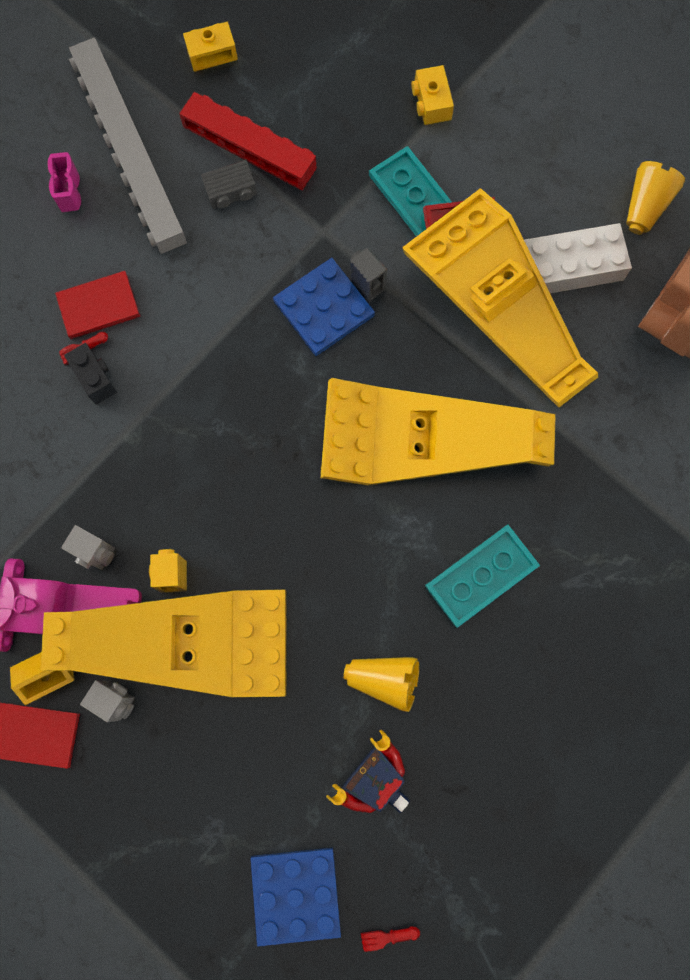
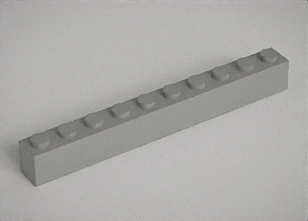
[69,37,187,254]

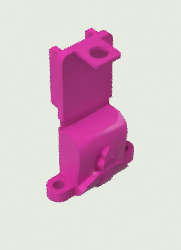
[0,558,142,652]

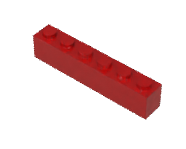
[179,92,317,191]

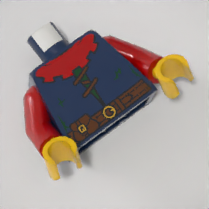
[326,730,410,813]

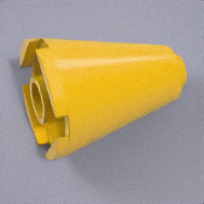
[626,161,685,235]
[344,657,419,712]

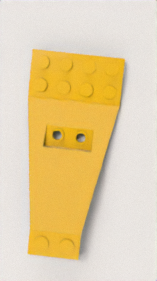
[402,188,598,407]
[320,378,555,485]
[41,590,286,697]

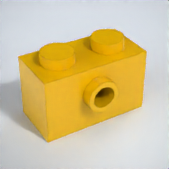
[183,21,238,72]
[412,65,454,125]
[149,549,187,593]
[10,652,74,705]

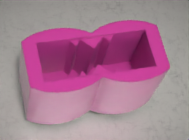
[48,152,81,212]

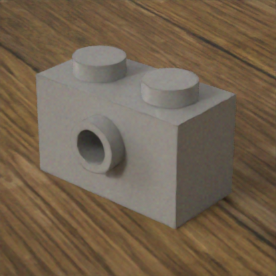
[61,525,115,570]
[80,680,135,722]

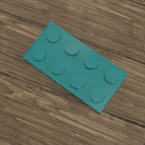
[369,146,452,237]
[425,524,540,628]

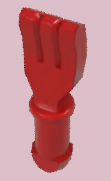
[59,332,108,365]
[360,926,420,952]

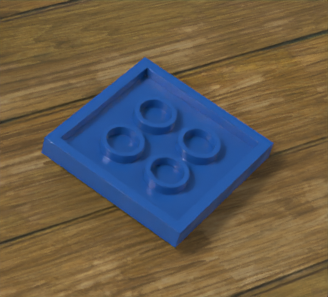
[273,258,375,356]
[251,848,341,946]

